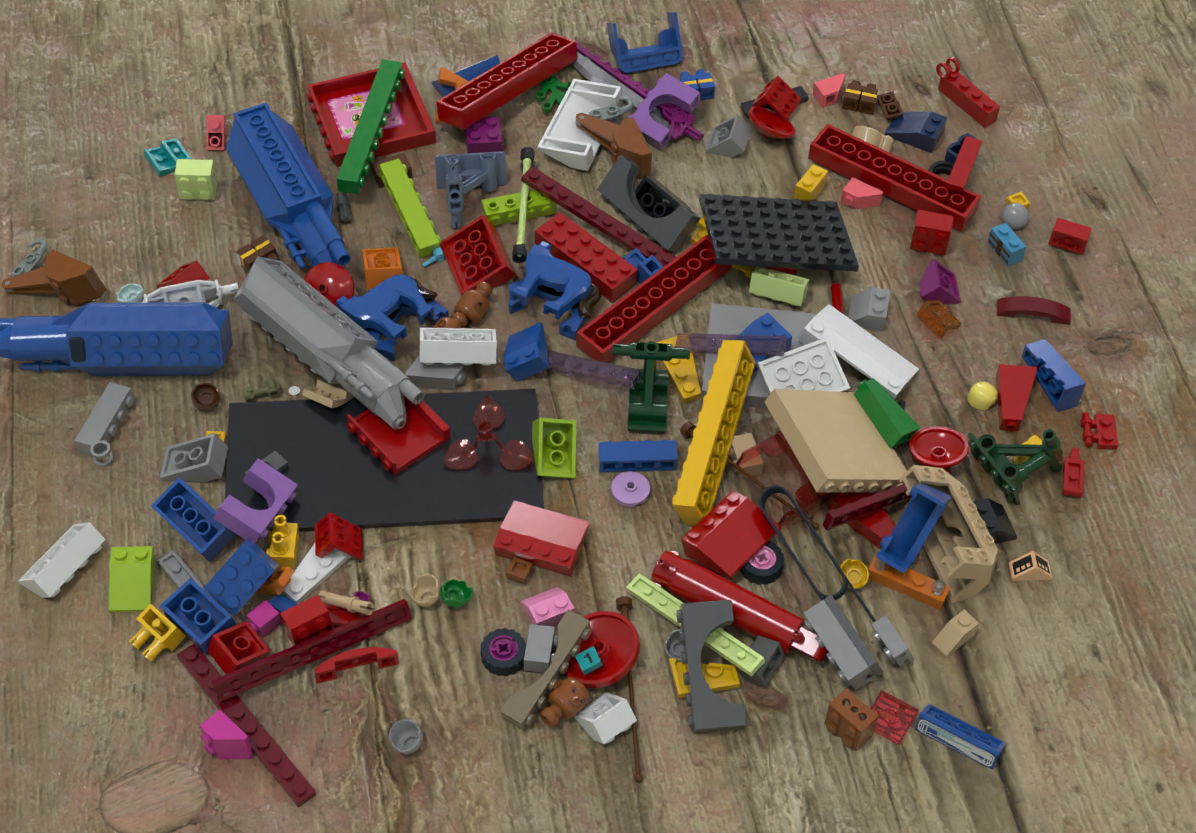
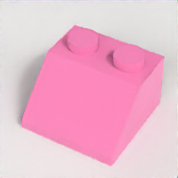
[520,587,574,628]

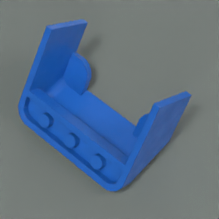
[607,12,683,73]
[875,483,951,573]

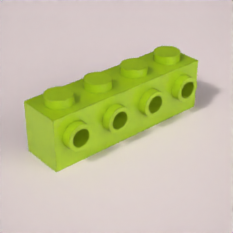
[481,190,556,226]

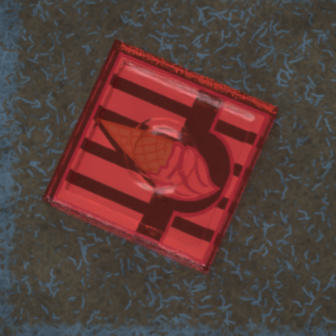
[864,690,919,745]

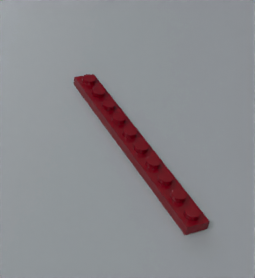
[521,166,676,267]
[212,599,412,702]
[177,643,316,808]

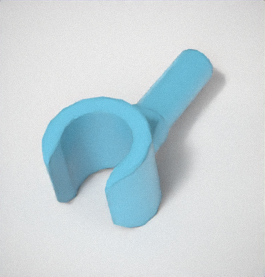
[421,247,444,268]

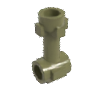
[243,379,280,401]

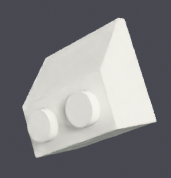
[574,692,637,744]

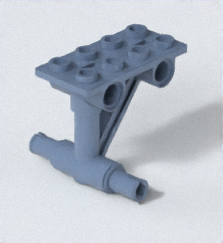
[435,152,507,228]

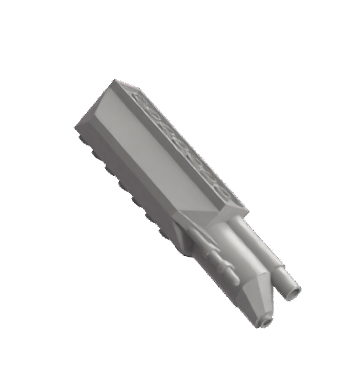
[233,256,425,430]

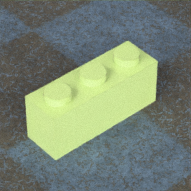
[749,266,809,306]

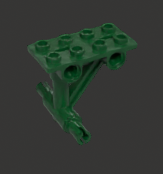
[612,341,690,433]
[968,429,1063,505]

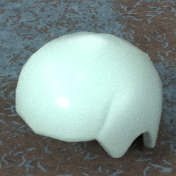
[116,283,145,303]

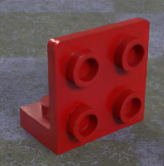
[752,76,801,120]
[1048,218,1092,255]
[315,512,363,560]

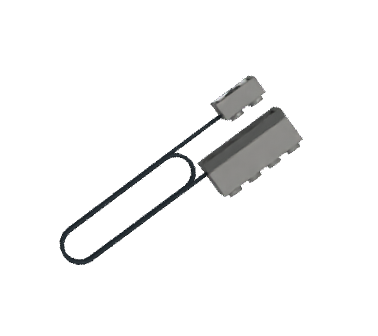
[759,485,914,691]

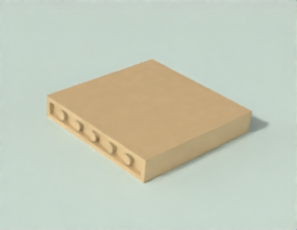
[764,389,907,493]

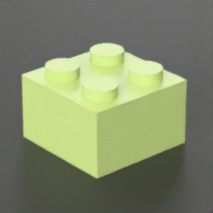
[174,159,218,200]

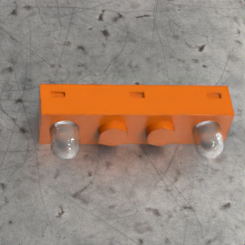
[868,554,951,611]

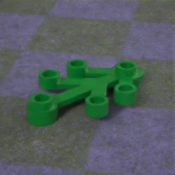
[535,75,572,113]

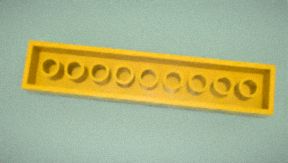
[672,340,756,526]

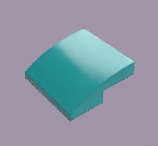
[144,138,192,176]

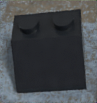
[973,498,1017,544]

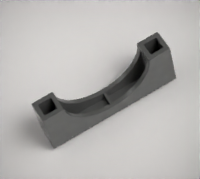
[597,155,701,253]
[676,600,746,733]

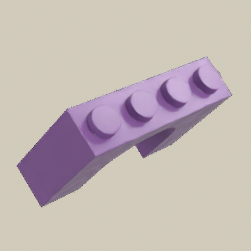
[628,73,700,151]
[213,458,298,544]

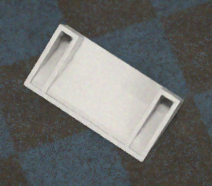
[537,79,623,171]
[798,304,919,400]

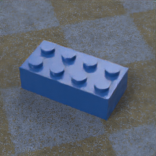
[151,477,237,562]

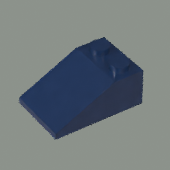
[884,111,947,153]

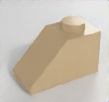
[931,609,979,658]

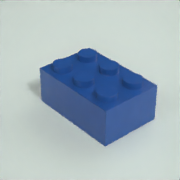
[203,538,279,616]
[160,578,236,655]

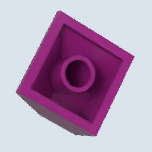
[919,259,961,305]

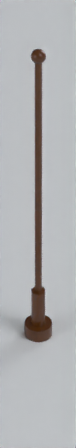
[680,421,820,530]
[616,596,642,782]

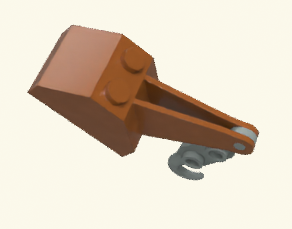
[576,97,652,179]
[2,239,107,305]

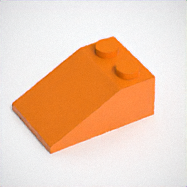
[362,247,402,290]

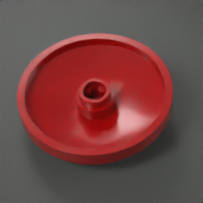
[565,611,640,688]

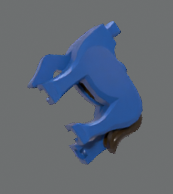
[509,241,601,341]
[336,274,448,361]

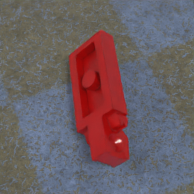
[1062,447,1085,498]

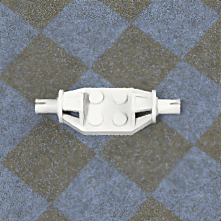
[140,279,239,308]

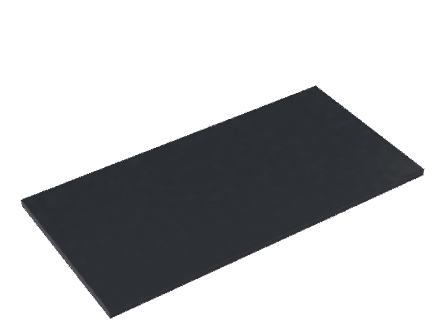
[225,389,544,533]

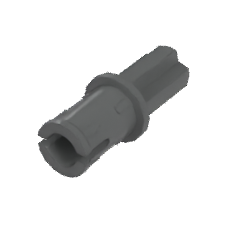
[336,192,351,223]

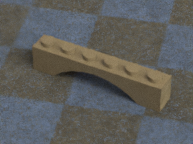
[500,609,591,731]

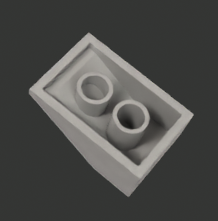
[160,433,228,482]

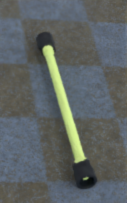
[512,147,535,264]

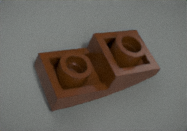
[877,92,903,120]

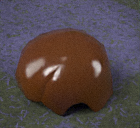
[191,383,221,411]

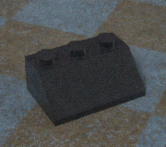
[635,175,691,218]

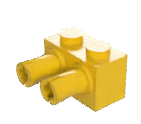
[266,515,300,568]
[129,603,186,662]

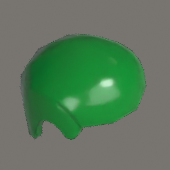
[441,579,473,609]

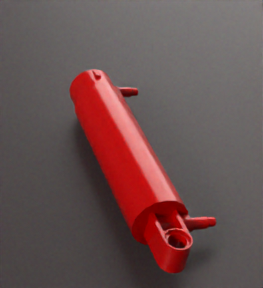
[651,550,828,663]

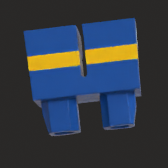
[680,69,715,100]

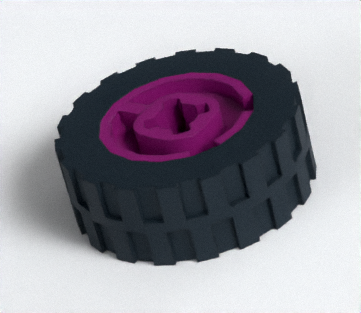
[481,628,526,676]

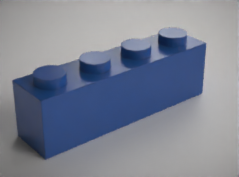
[598,440,678,473]

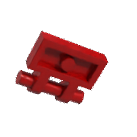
[1080,412,1118,450]

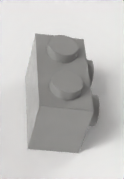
[524,624,558,673]

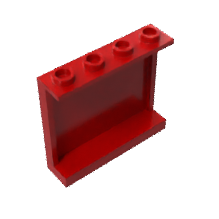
[347,396,451,475]

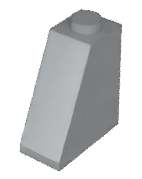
[405,356,465,390]

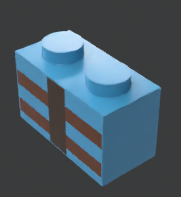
[987,223,1026,267]

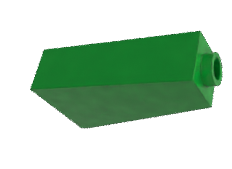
[854,378,920,449]

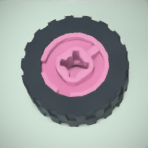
[740,541,784,585]

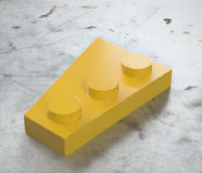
[669,658,740,698]

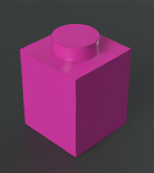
[246,600,281,638]

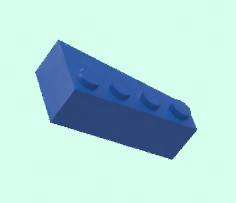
[1022,339,1086,412]

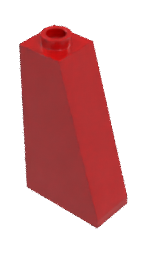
[996,364,1037,431]
[828,492,896,550]

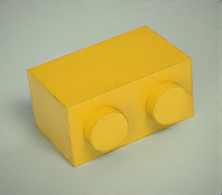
[794,164,828,200]

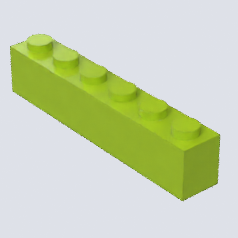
[379,158,441,259]

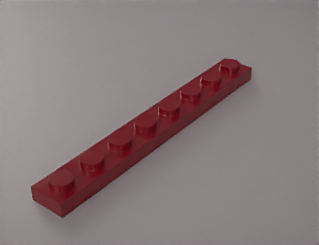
[822,468,952,530]

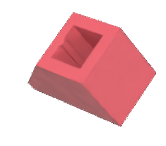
[812,73,845,108]
[206,115,227,150]

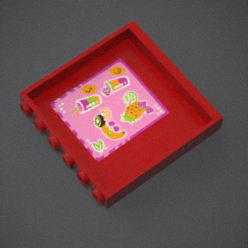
[306,62,436,167]

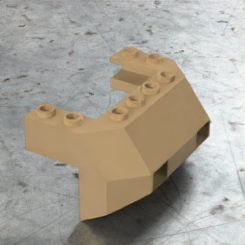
[899,465,998,603]

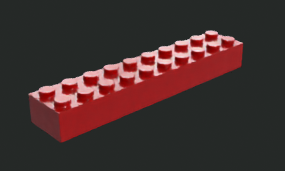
[436,32,578,130]
[808,124,981,232]
[576,235,731,367]

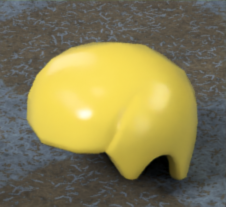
[967,381,998,411]

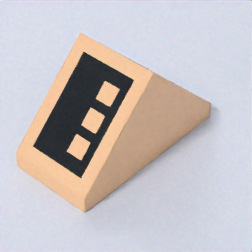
[1008,551,1052,581]

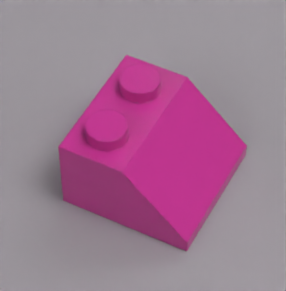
[200,709,253,760]

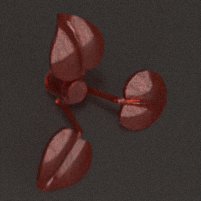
[443,395,533,470]

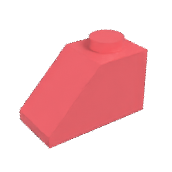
[840,177,883,209]

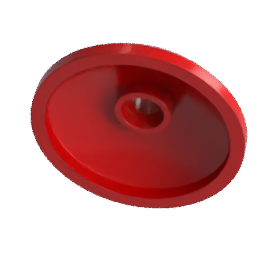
[748,106,796,139]
[304,262,355,308]
[910,426,969,469]

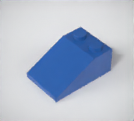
[734,313,792,372]
[504,322,550,382]

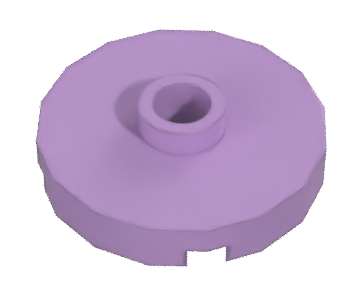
[611,471,650,508]

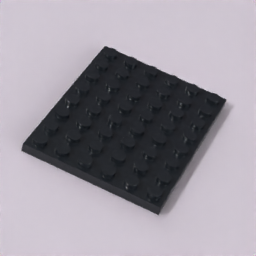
[699,194,859,272]

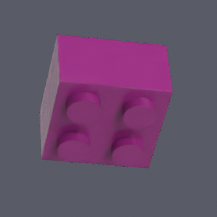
[465,117,502,153]

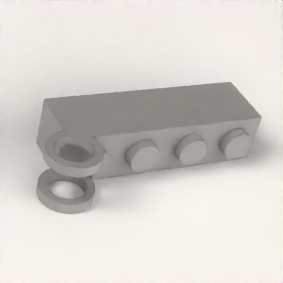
[74,382,134,468]

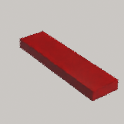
[946,136,983,192]

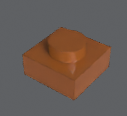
[506,557,533,583]

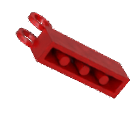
[936,57,1000,128]

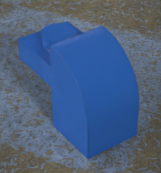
[623,248,663,284]

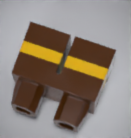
[842,80,878,115]
[235,235,280,273]

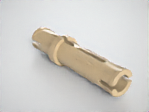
[318,590,374,615]

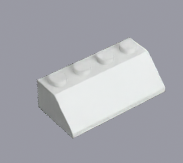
[419,328,497,366]
[18,522,106,598]

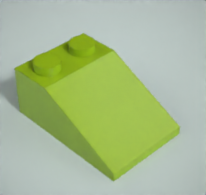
[532,418,576,479]
[109,546,156,612]

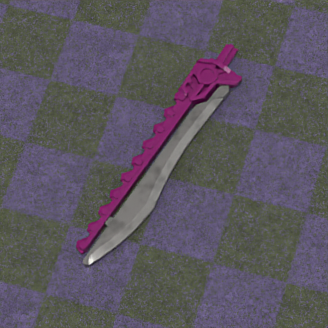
[571,42,704,142]

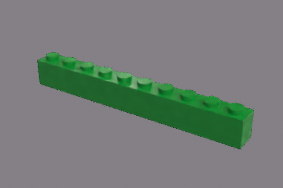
[337,59,405,194]

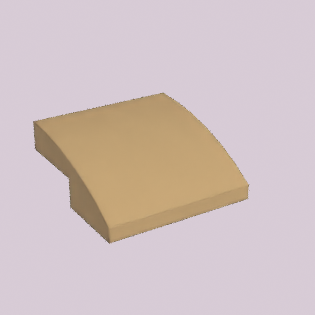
[302,379,354,408]

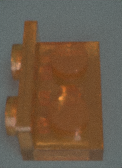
[917,300,962,338]

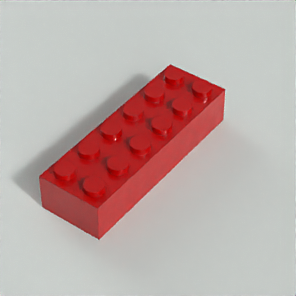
[535,212,638,303]

